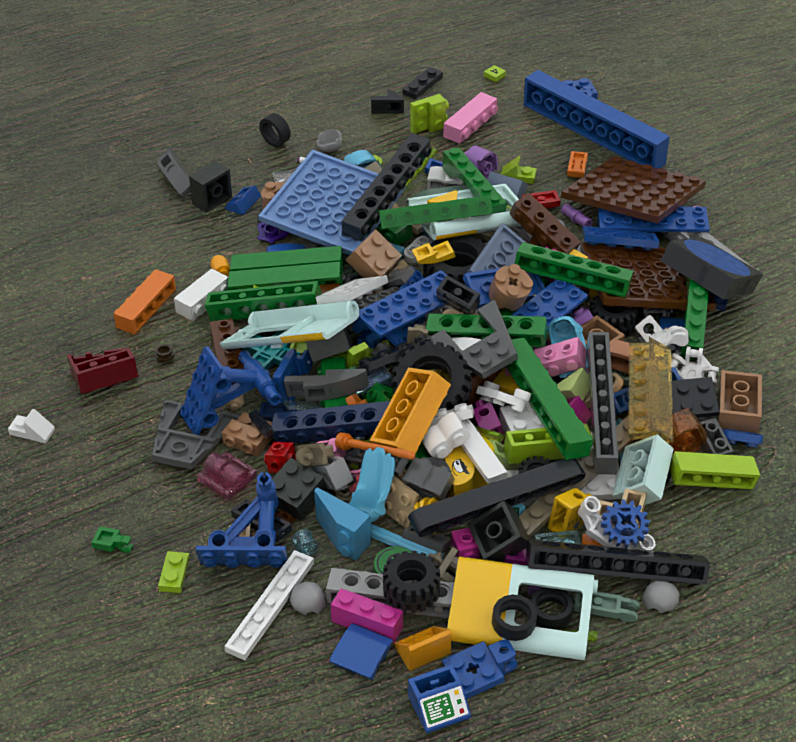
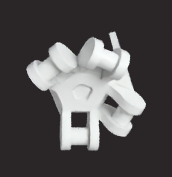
[635,315,688,367]
[665,346,719,385]

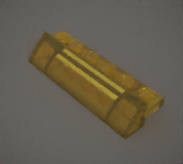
[629,337,673,443]

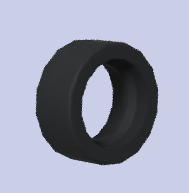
[259,113,291,147]
[530,587,574,630]
[492,594,537,641]

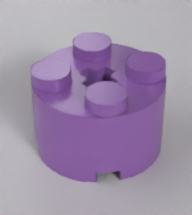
[464,145,499,179]

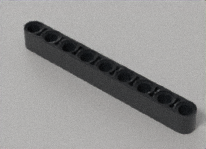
[408,458,586,537]

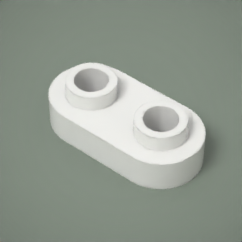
[404,236,432,263]

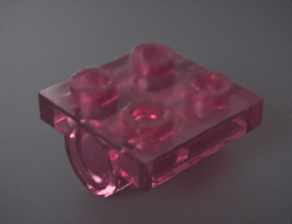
[197,451,257,500]

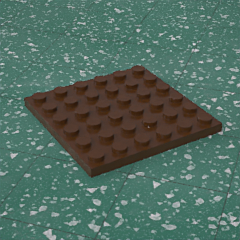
[561,157,706,223]
[580,243,717,311]

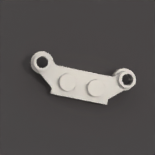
[476,380,532,413]
[578,496,655,551]

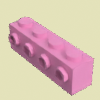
[443,92,498,144]
[505,337,587,377]

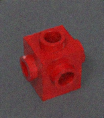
[264,442,297,473]

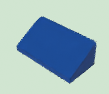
[225,185,261,215]

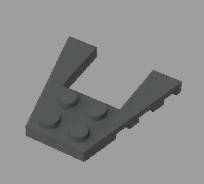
[431,300,518,379]
[152,400,240,470]

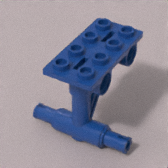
[181,347,282,435]
[196,472,288,568]

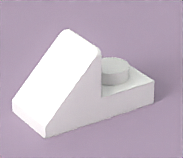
[8,409,55,443]

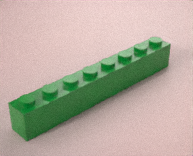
[506,338,593,460]

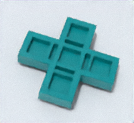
[242,330,301,370]

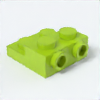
[410,94,449,134]

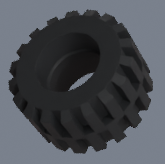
[590,294,639,338]
[383,551,440,613]

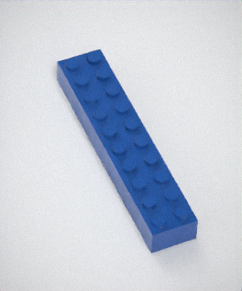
[523,70,670,169]

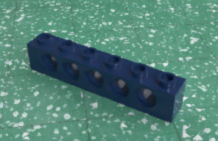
[271,401,390,443]

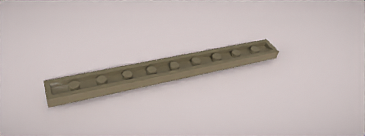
[519,405,657,539]

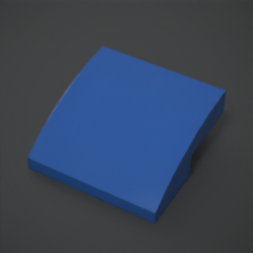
[329,623,393,680]

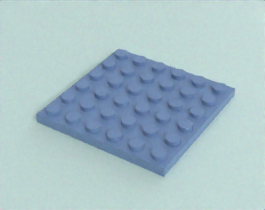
[258,150,406,255]

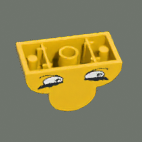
[442,436,494,498]

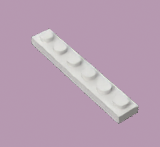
[224,550,314,660]

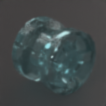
[291,529,318,556]

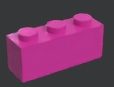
[331,588,403,645]

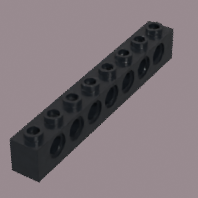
[341,133,432,241]
[525,539,710,585]

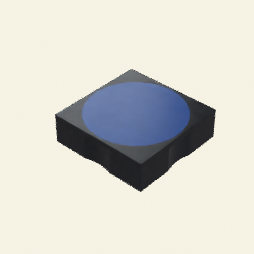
[660,237,763,299]

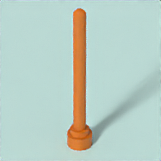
[335,433,415,460]

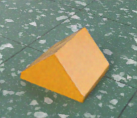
[393,626,451,671]

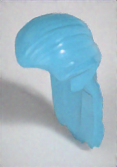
[548,316,588,379]
[349,447,395,523]

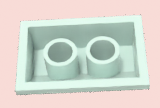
[612,434,674,505]

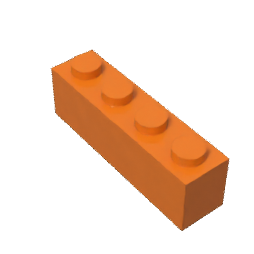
[114,269,176,334]

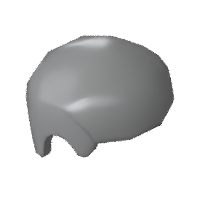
[316,129,342,153]
[642,580,680,613]
[290,582,326,615]

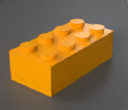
[370,367,451,453]

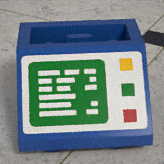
[408,664,471,734]

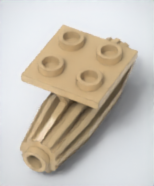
[384,468,425,529]

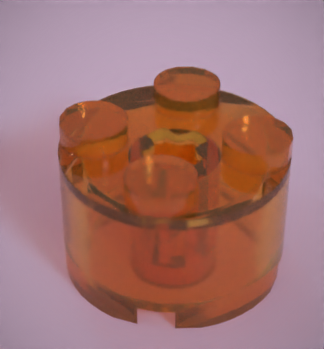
[659,408,708,456]

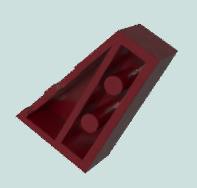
[67,348,139,394]

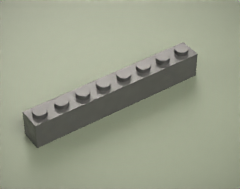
[587,332,618,475]

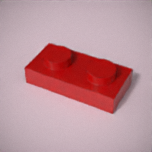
[522,190,561,208]

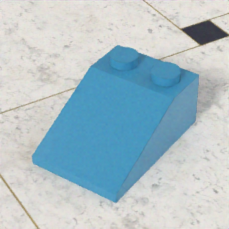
[314,488,371,561]

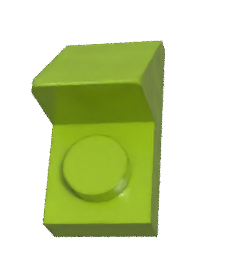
[501,156,537,184]

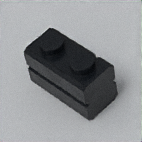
[436,275,480,315]

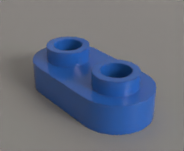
[722,428,764,447]

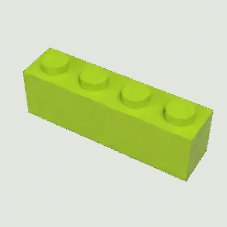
[503,423,593,464]
[669,451,760,489]

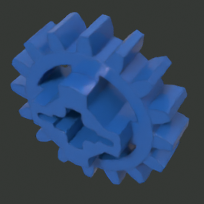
[600,499,650,548]

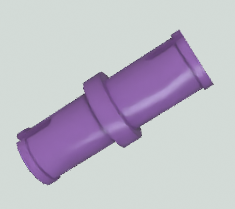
[561,204,593,227]

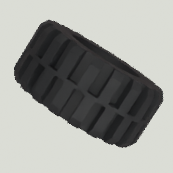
[423,235,486,286]
[391,341,472,411]

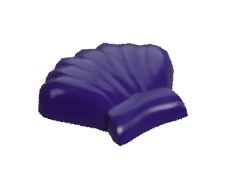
[257,222,289,244]

